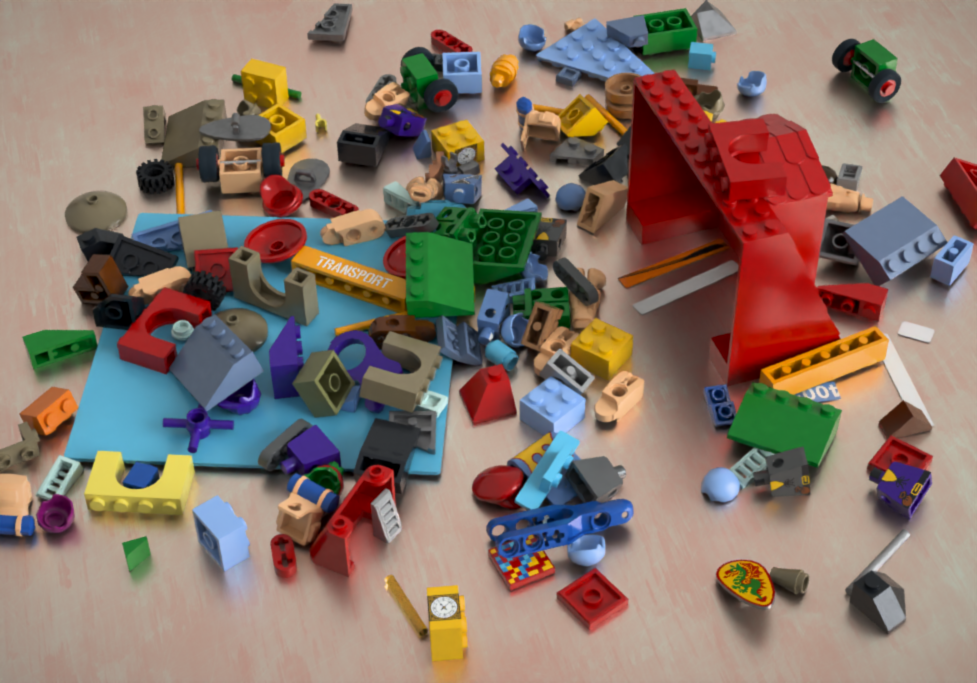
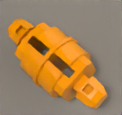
[489,54,518,88]

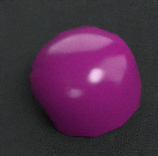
[36,494,75,533]

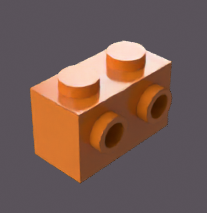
[19,387,78,436]

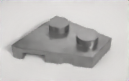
[550,137,604,165]
[389,411,437,454]

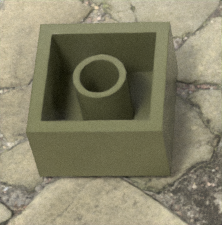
[292,350,355,418]

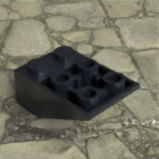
[337,123,392,167]
[353,418,421,494]

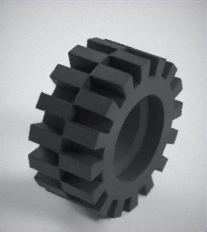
[136,159,175,194]
[183,271,226,311]

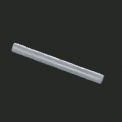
[845,529,910,596]

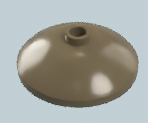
[65,191,127,233]
[216,308,268,352]

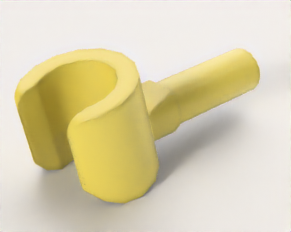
[315,114,327,132]

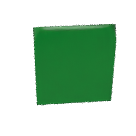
[122,536,151,571]

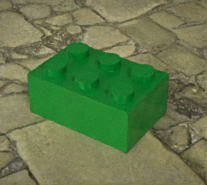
[633,8,698,55]

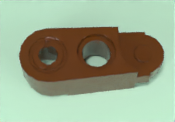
[368,315,436,350]

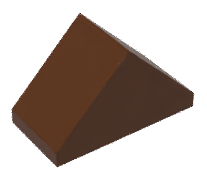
[879,400,932,439]

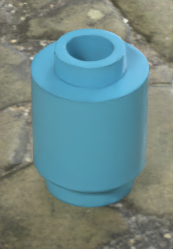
[485,340,519,371]

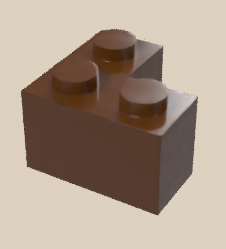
[73,254,129,304]

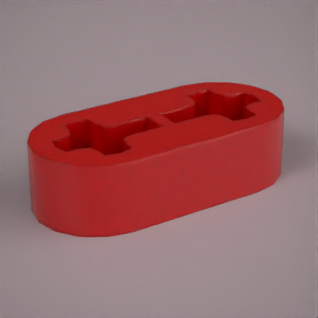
[270,534,297,578]

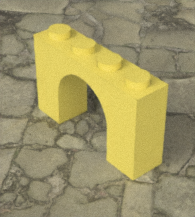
[84,451,195,515]

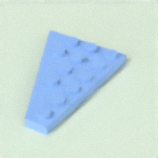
[536,18,655,82]

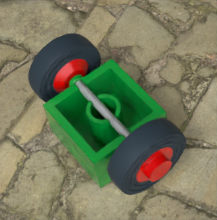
[832,39,901,103]
[400,47,458,112]

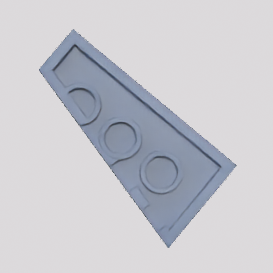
[131,210,212,252]

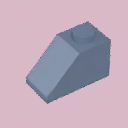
[606,15,648,48]

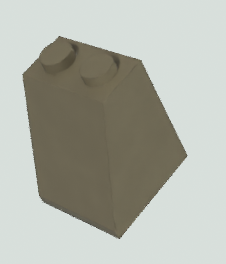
[178,210,228,273]

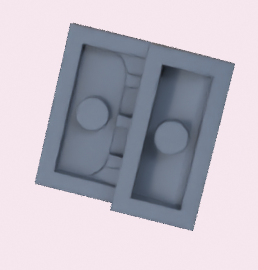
[436,315,482,366]

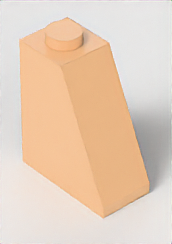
[577,180,628,233]

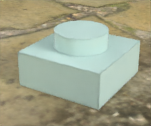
[416,390,448,418]

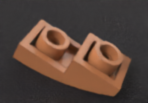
[425,151,444,183]

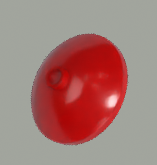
[244,219,307,264]
[383,236,406,279]

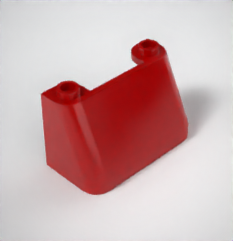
[309,465,396,577]

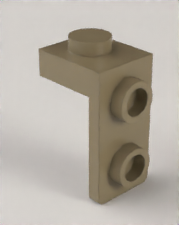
[143,105,166,145]
[0,421,40,471]

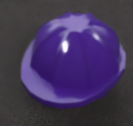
[217,379,261,415]

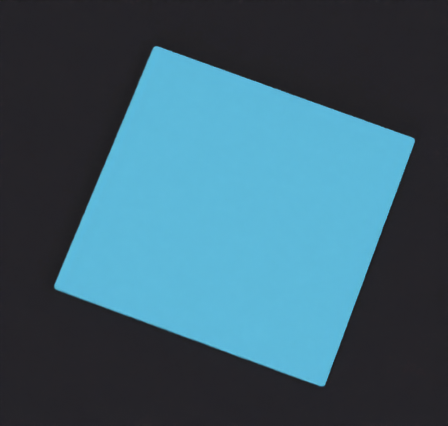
[64,213,457,475]

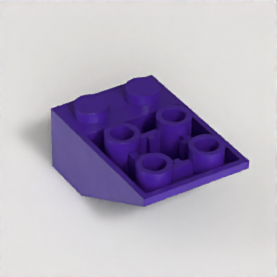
[269,316,304,399]

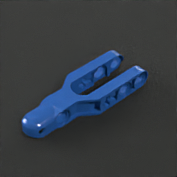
[486,499,634,558]

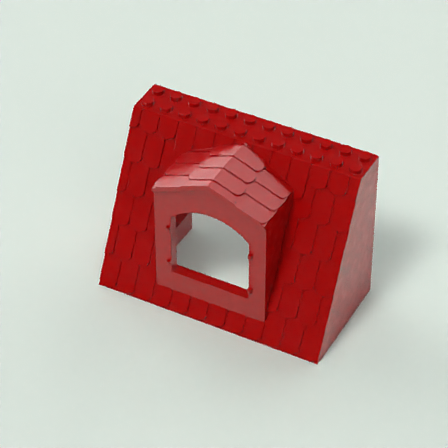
[626,69,841,387]

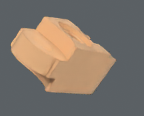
[364,82,410,120]
[320,209,386,246]
[128,266,192,305]
[534,327,579,376]
[594,371,644,422]

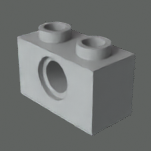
[539,348,595,395]

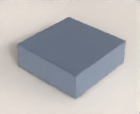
[556,66,581,87]

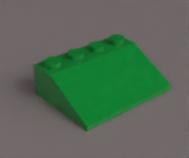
[471,208,542,284]
[406,232,475,318]
[727,382,842,468]

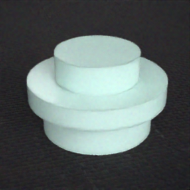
[171,320,194,341]

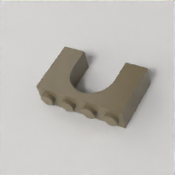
[228,246,319,326]
[359,331,443,413]

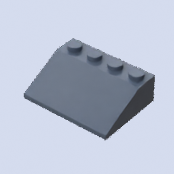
[842,196,948,286]
[169,314,264,411]

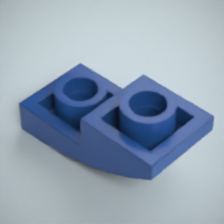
[703,384,737,427]

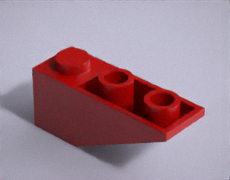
[817,283,888,321]

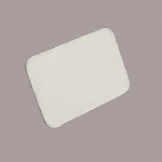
[898,321,934,343]

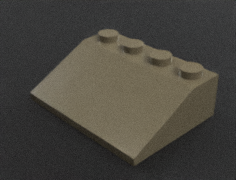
[161,99,227,168]

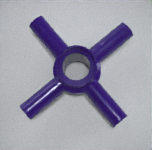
[163,404,234,453]

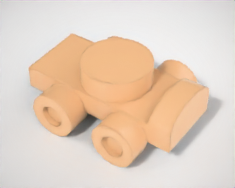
[564,17,587,33]

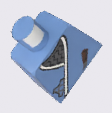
[443,174,482,204]
[477,288,510,345]

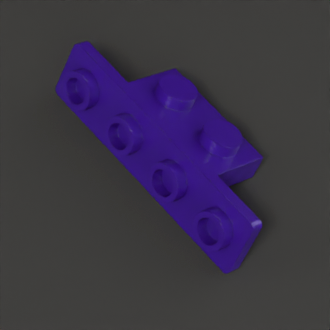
[495,143,550,198]

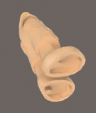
[406,176,444,202]
[826,184,873,213]
[569,268,606,334]

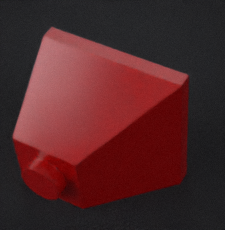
[459,364,517,425]

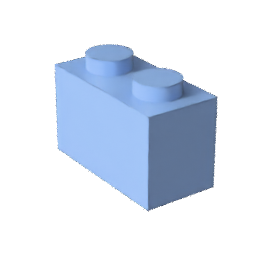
[930,235,974,286]

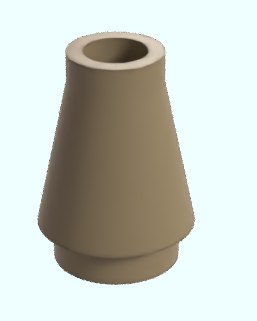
[770,567,809,594]

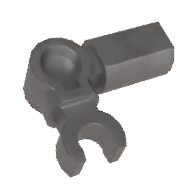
[441,152,480,180]

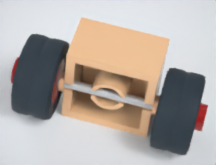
[196,142,285,194]

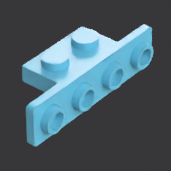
[514,430,580,510]

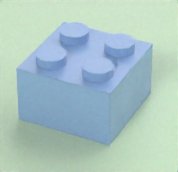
[442,52,482,94]
[520,376,586,436]
[192,495,250,572]

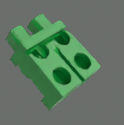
[431,207,487,243]
[513,287,570,330]

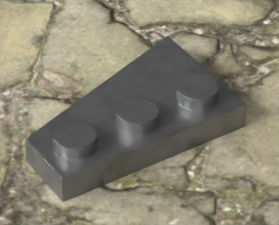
[307,3,352,42]

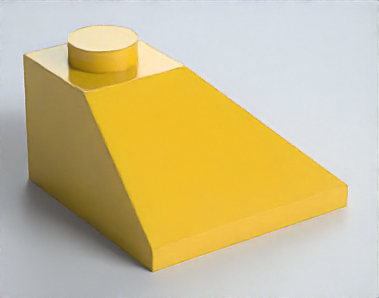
[558,94,608,137]

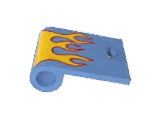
[507,431,581,505]

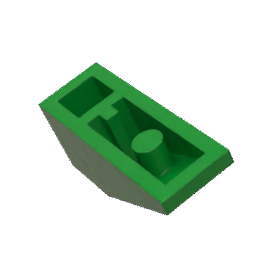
[22,330,98,369]

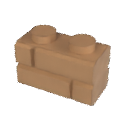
[520,301,563,351]

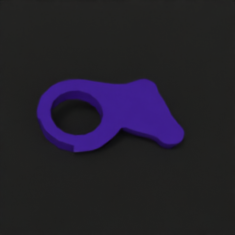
[328,330,404,413]

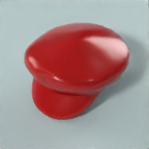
[260,174,303,218]
[472,465,524,509]

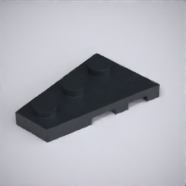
[110,234,179,277]

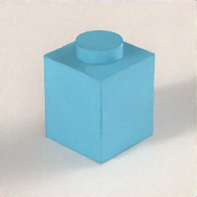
[688,42,716,70]

